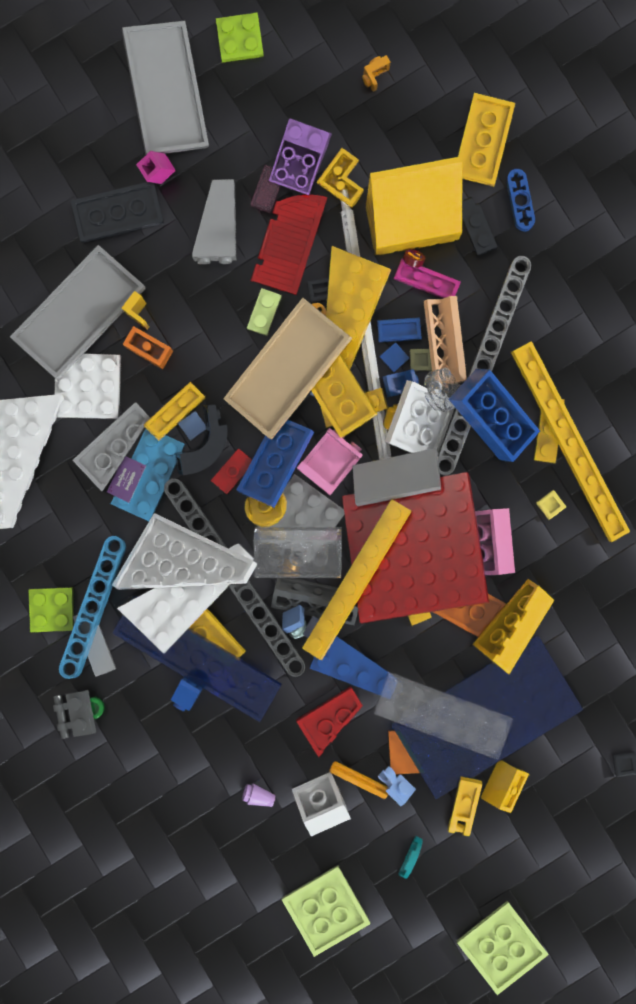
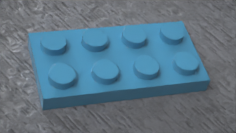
[111,428,186,521]

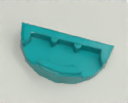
[398,836,423,879]

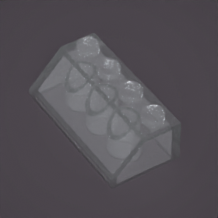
[254,527,342,578]

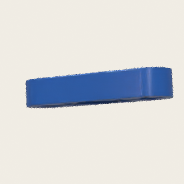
[506,169,535,232]

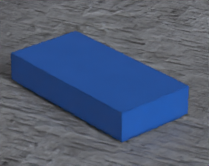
[377,317,421,343]

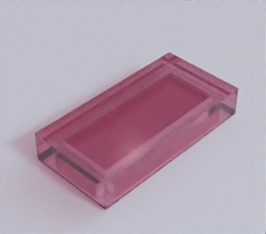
[251,165,281,213]

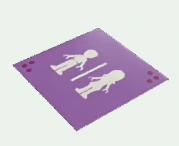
[107,457,146,503]

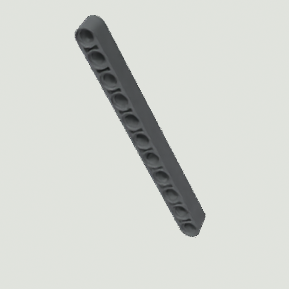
[164,479,305,677]

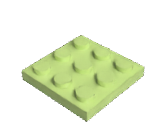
[282,865,370,956]
[457,901,548,995]

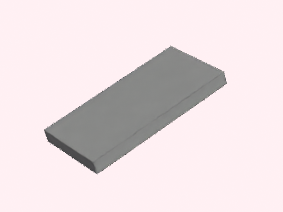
[353,448,441,506]

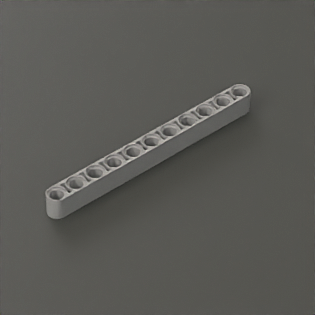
[438,256,531,476]

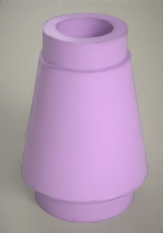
[242,784,275,807]

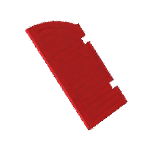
[250,195,327,295]

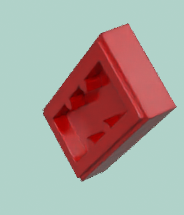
[211,448,252,495]

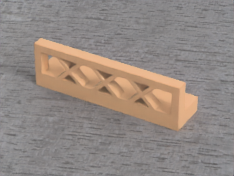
[424,296,467,385]

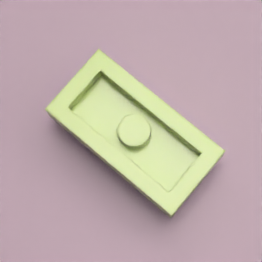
[247,288,282,336]

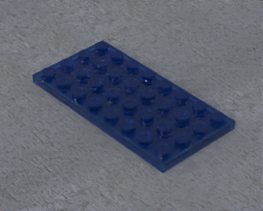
[391,635,583,799]

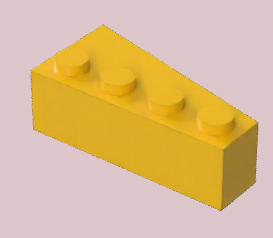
[473,579,554,674]

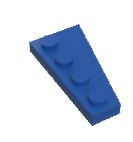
[310,636,398,699]

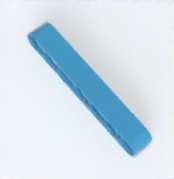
[59,536,126,679]

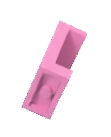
[297,428,363,495]

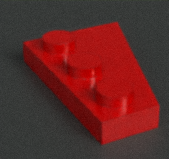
[296,686,363,757]

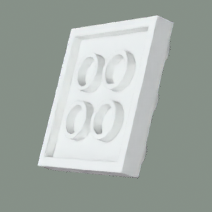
[55,354,121,419]
[385,380,455,453]

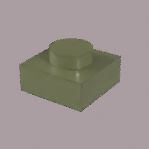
[410,349,432,372]

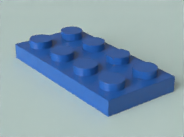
[237,420,314,508]

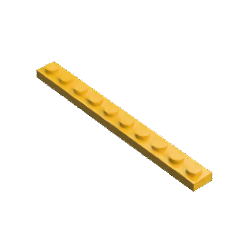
[511,341,630,542]

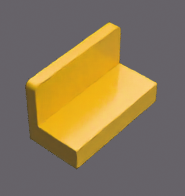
[122,291,150,330]
[481,760,529,813]

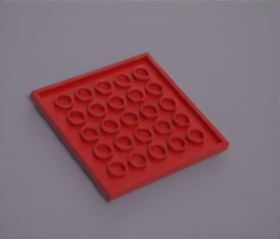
[342,472,489,623]

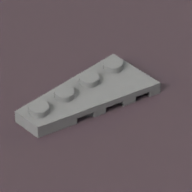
[73,402,150,492]

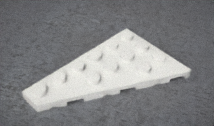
[0,394,64,529]
[112,513,257,590]

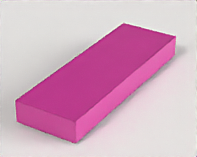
[394,258,461,299]

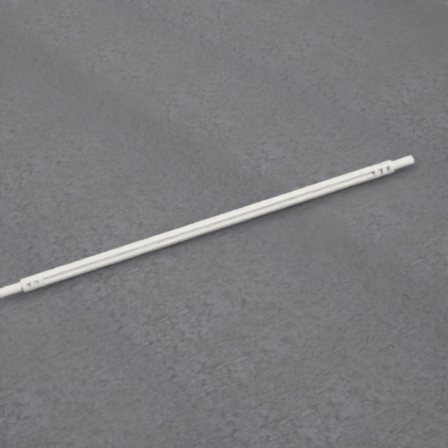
[340,189,391,460]

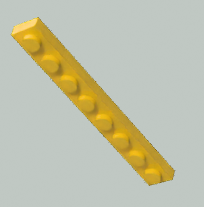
[302,499,411,660]

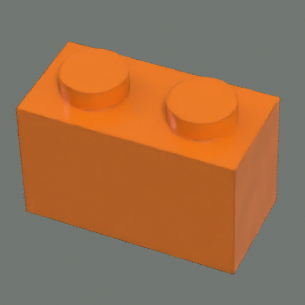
[123,326,173,369]

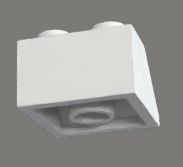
[292,772,351,836]

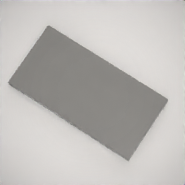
[122,21,209,156]
[10,245,146,380]

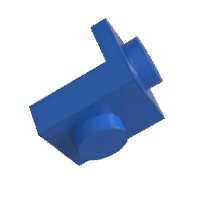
[383,369,419,397]

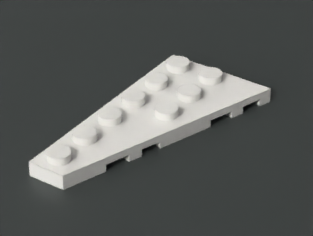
[117,544,254,653]

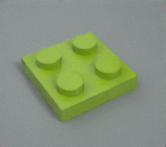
[216,13,264,63]
[29,587,74,632]

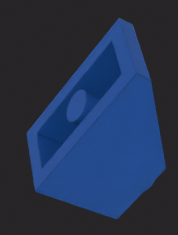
[171,676,204,711]

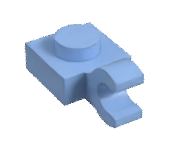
[378,766,416,806]

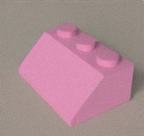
[475,508,515,575]

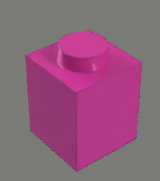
[136,151,176,184]

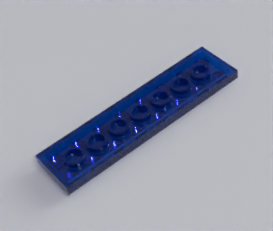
[113,596,282,722]

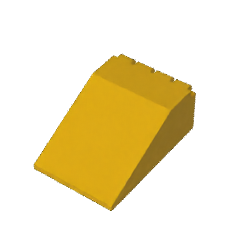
[366,156,462,255]

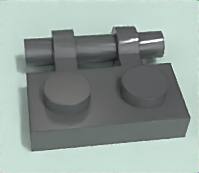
[53,690,96,739]

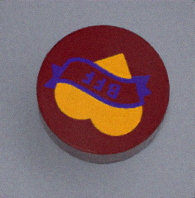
[403,249,425,268]

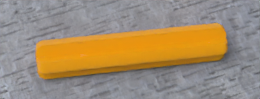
[330,761,389,799]

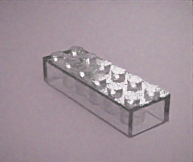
[373,671,513,760]

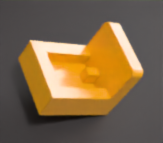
[362,55,391,92]

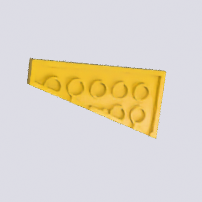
[326,246,391,369]

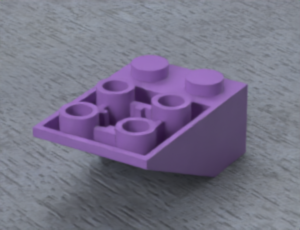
[269,118,332,195]

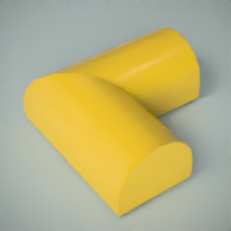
[317,148,364,208]

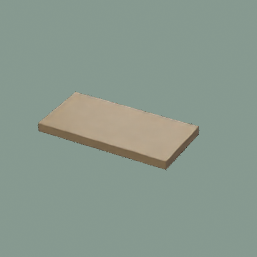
[223,298,352,439]

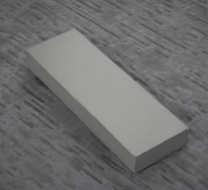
[73,609,116,677]

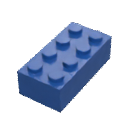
[448,369,540,462]

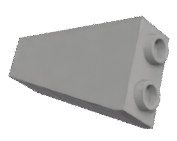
[192,179,237,264]

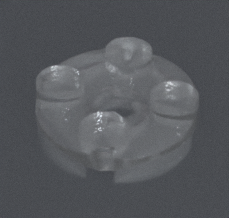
[424,367,461,412]

